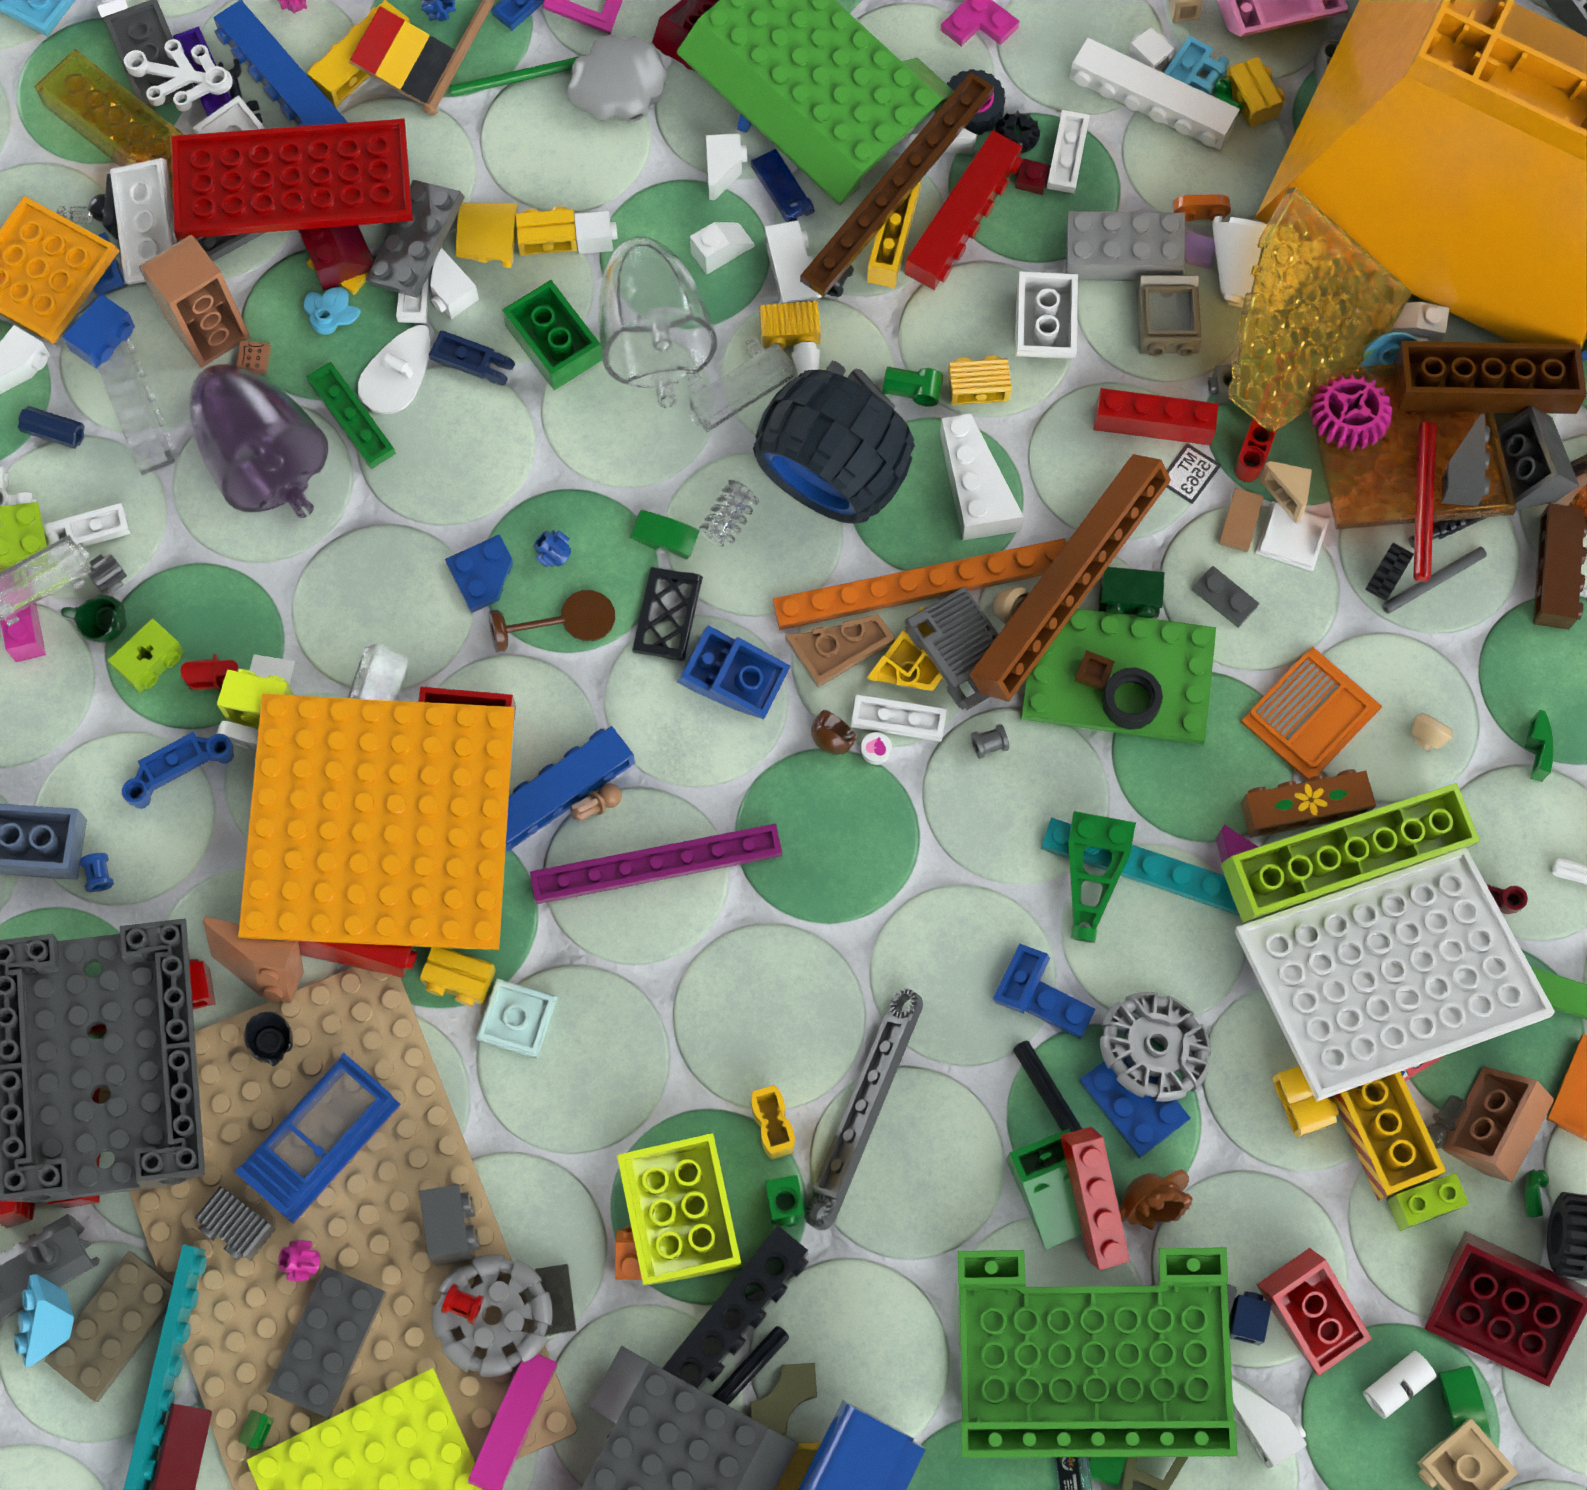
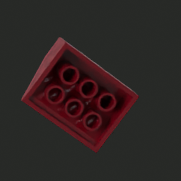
[1424,1231,1587,1387]

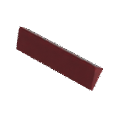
[152,1403,212,1490]

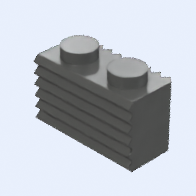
[195,1186,276,1261]

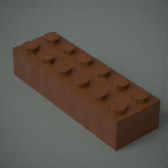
[1394,341,1587,414]

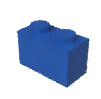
[62,294,135,369]

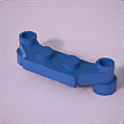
[122,732,234,809]

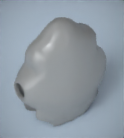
[567,35,667,122]

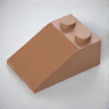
[203,916,304,1003]

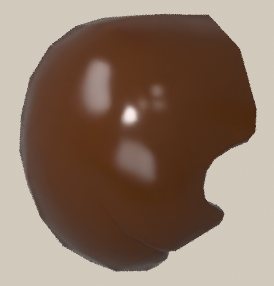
[811,710,857,755]

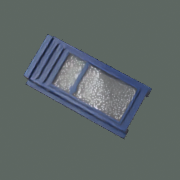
[234,1052,401,1224]

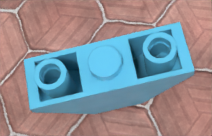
[14,1274,74,1367]

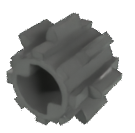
[86,554,127,593]

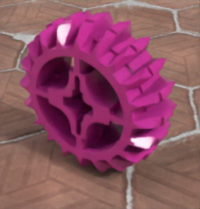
[1310,373,1392,451]

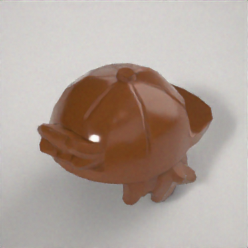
[1119,1169,1193,1230]

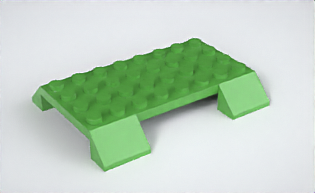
[677,0,954,206]
[958,1247,1237,1458]

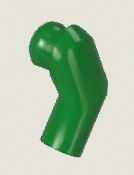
[1213,78,1243,116]
[1524,1169,1549,1217]

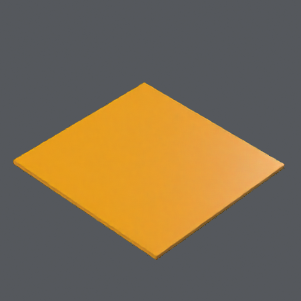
[238,694,514,950]

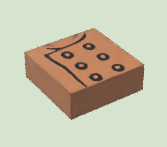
[236,341,271,374]

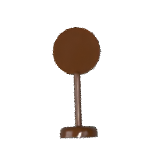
[489,590,615,653]

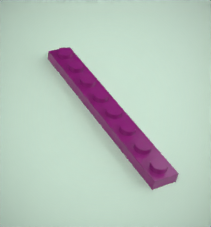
[530,824,782,905]

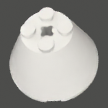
[1212,216,1328,316]

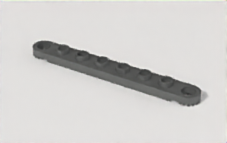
[804,989,923,1230]

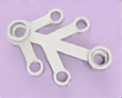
[124,39,233,111]

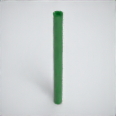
[449,55,584,97]

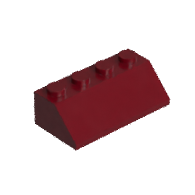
[297,225,374,291]

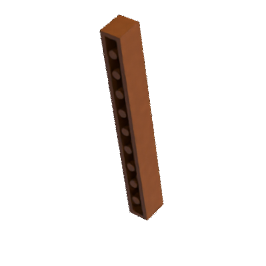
[969,454,1171,702]

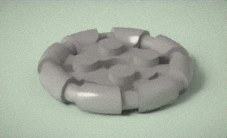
[1100,992,1211,1102]
[432,1254,553,1377]

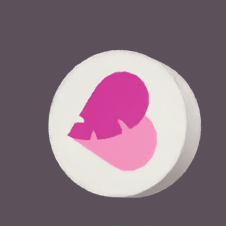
[861,732,892,765]

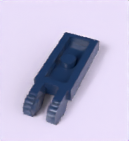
[429,330,515,386]

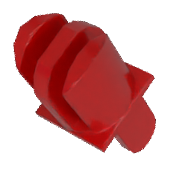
[180,654,240,692]

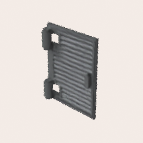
[905,587,999,710]

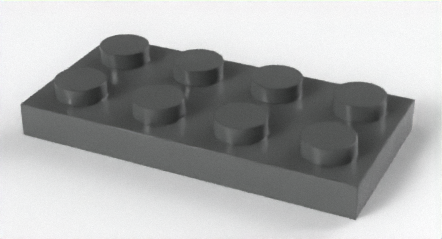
[103,0,193,112]
[366,180,465,298]
[267,1266,387,1419]

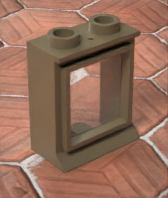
[1136,275,1203,356]

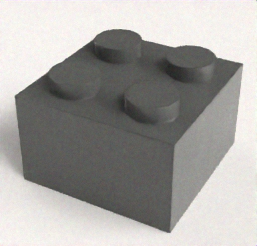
[419,1184,480,1266]

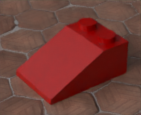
[1256,1248,1372,1376]

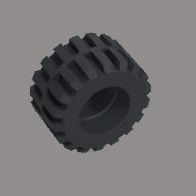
[1547,1192,1587,1279]

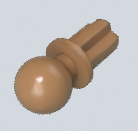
[570,783,622,822]

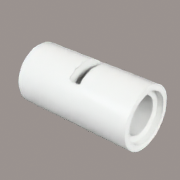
[1363,1351,1436,1419]

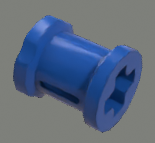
[79,853,114,892]

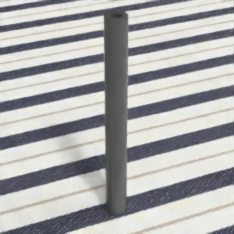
[1382,546,1487,614]

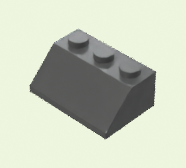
[1486,406,1579,510]

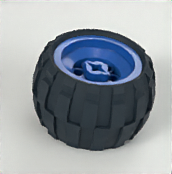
[753,370,915,524]

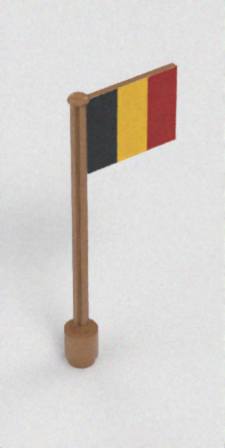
[348,0,495,115]

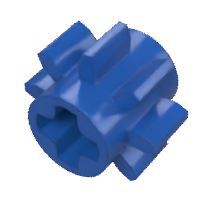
[421,0,456,21]
[534,530,571,567]

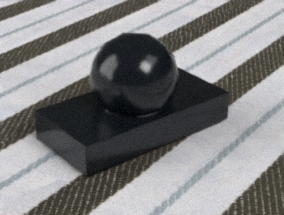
[89,174,119,239]

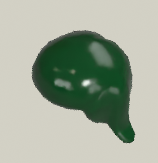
[61,595,127,643]

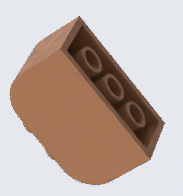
[139,235,251,368]

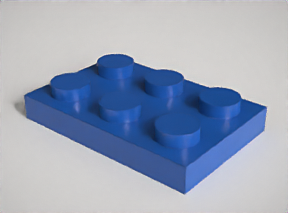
[1079,1057,1191,1158]

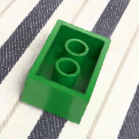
[502,280,603,390]

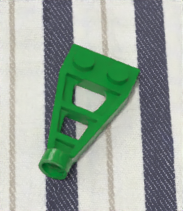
[1068,811,1136,943]

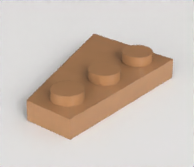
[785,614,895,688]

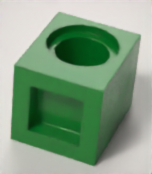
[765,1175,805,1228]

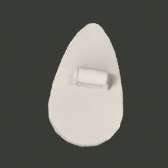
[358,325,431,414]

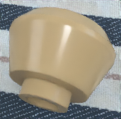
[993,587,1029,625]
[1412,713,1453,752]

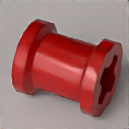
[441,1284,484,1324]

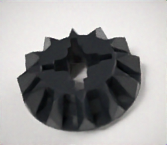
[995,111,1041,153]

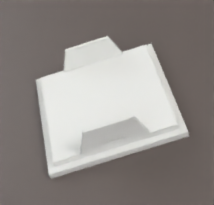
[1255,501,1329,572]

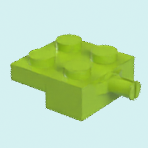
[0,502,49,586]

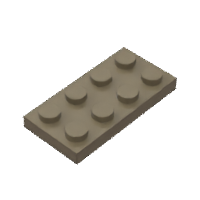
[44,1251,173,1402]

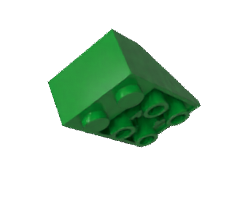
[1006,1128,1082,1250]

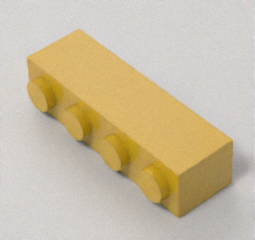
[307,0,410,108]
[867,179,922,289]

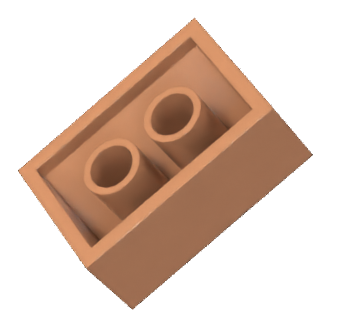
[1442,1066,1554,1183]

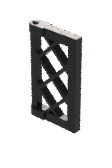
[632,567,703,661]

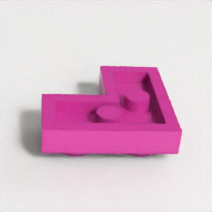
[940,0,1020,47]

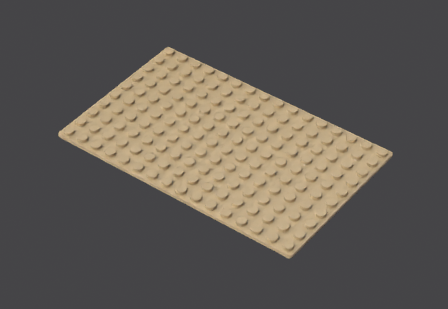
[99,967,577,1490]

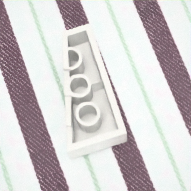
[940,414,1024,541]

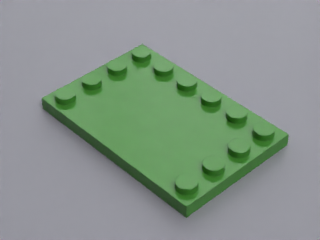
[1021,608,1216,745]

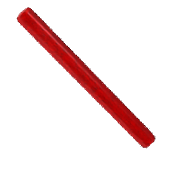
[1413,421,1437,582]

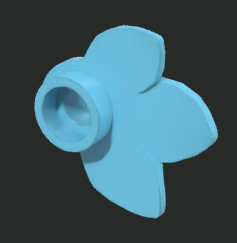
[304,287,361,335]

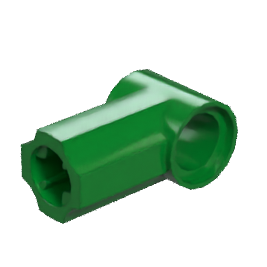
[882,366,943,407]

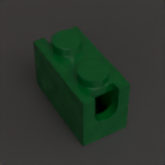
[1098,567,1165,618]

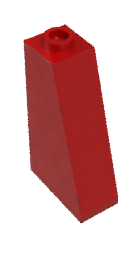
[298,941,418,978]

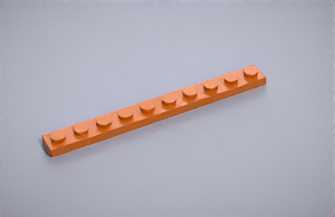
[773,538,1067,630]

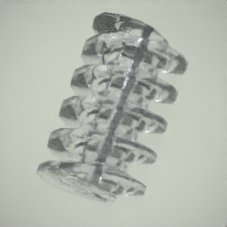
[699,480,759,547]

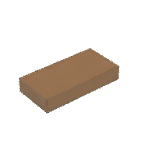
[1219,488,1264,552]

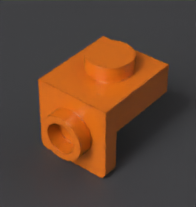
[615,1226,642,1280]

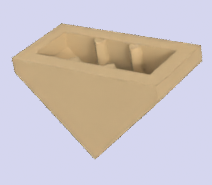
[1260,461,1312,523]

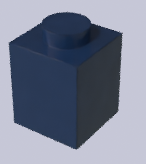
[1229,1291,1272,1346]

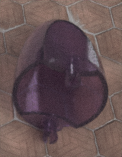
[189,364,328,518]

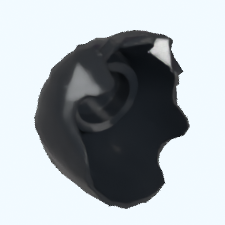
[243,1012,293,1067]

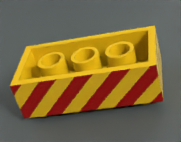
[1331,1072,1446,1201]

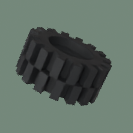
[1365,543,1414,601]

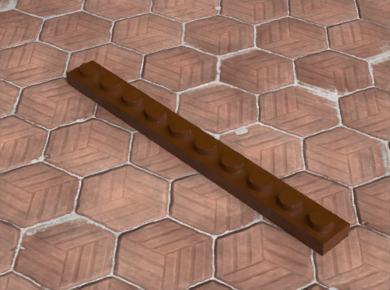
[800,72,994,297]

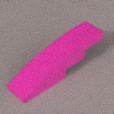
[468,1354,557,1490]

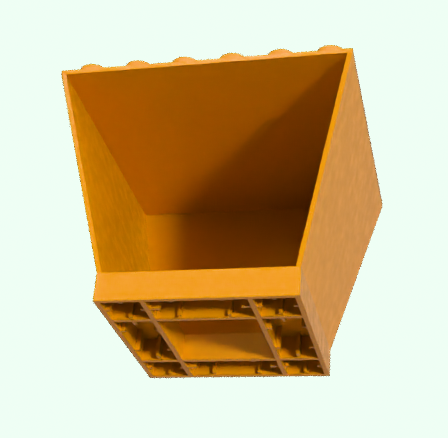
[1255,0,1587,350]

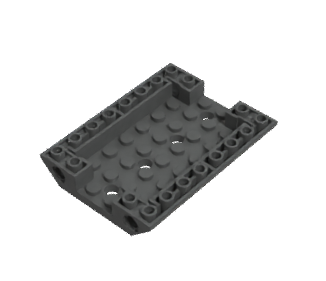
[0,918,205,1203]

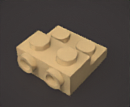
[1417,1418,1518,1490]

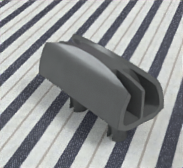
[0,1214,100,1322]

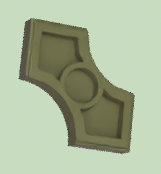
[751,1363,817,1435]

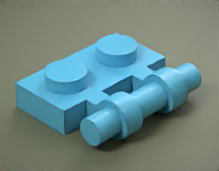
[1164,35,1229,95]

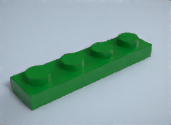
[306,361,396,469]

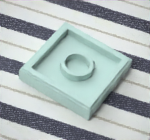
[476,978,557,1059]

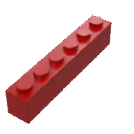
[905,130,1023,290]

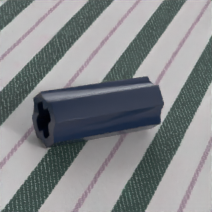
[18,406,85,449]

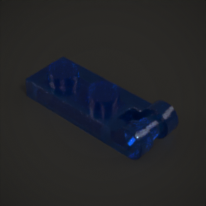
[751,149,815,222]

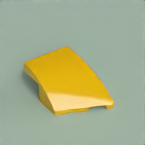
[456,202,518,268]
[867,606,943,691]

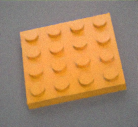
[0,196,119,345]

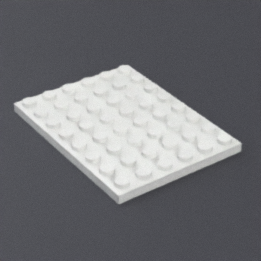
[1235,847,1555,1101]

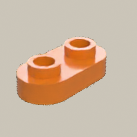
[1173,194,1231,222]

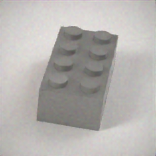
[1066,211,1185,281]

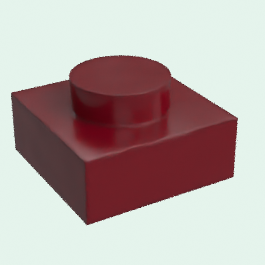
[1015,158,1051,195]

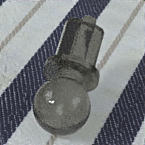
[1426,1095,1467,1149]

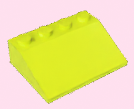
[617,1133,742,1286]

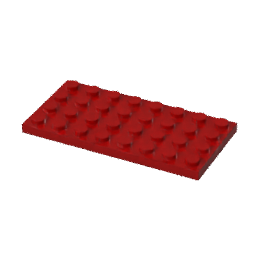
[171,119,413,239]

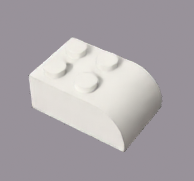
[1015,271,1078,359]

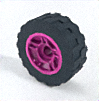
[947,69,1006,135]

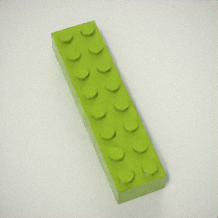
[1220,783,1480,923]

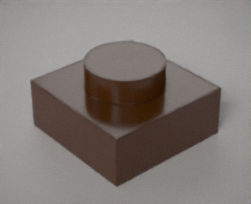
[1074,650,1115,692]

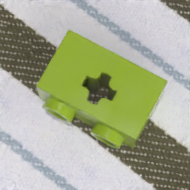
[108,618,184,694]
[1387,1173,1469,1231]

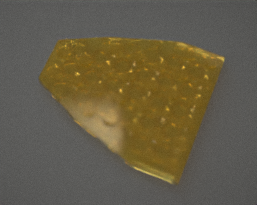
[1228,187,1412,431]

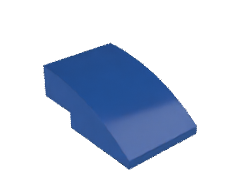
[677,625,791,719]

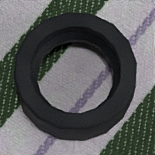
[1102,667,1163,730]

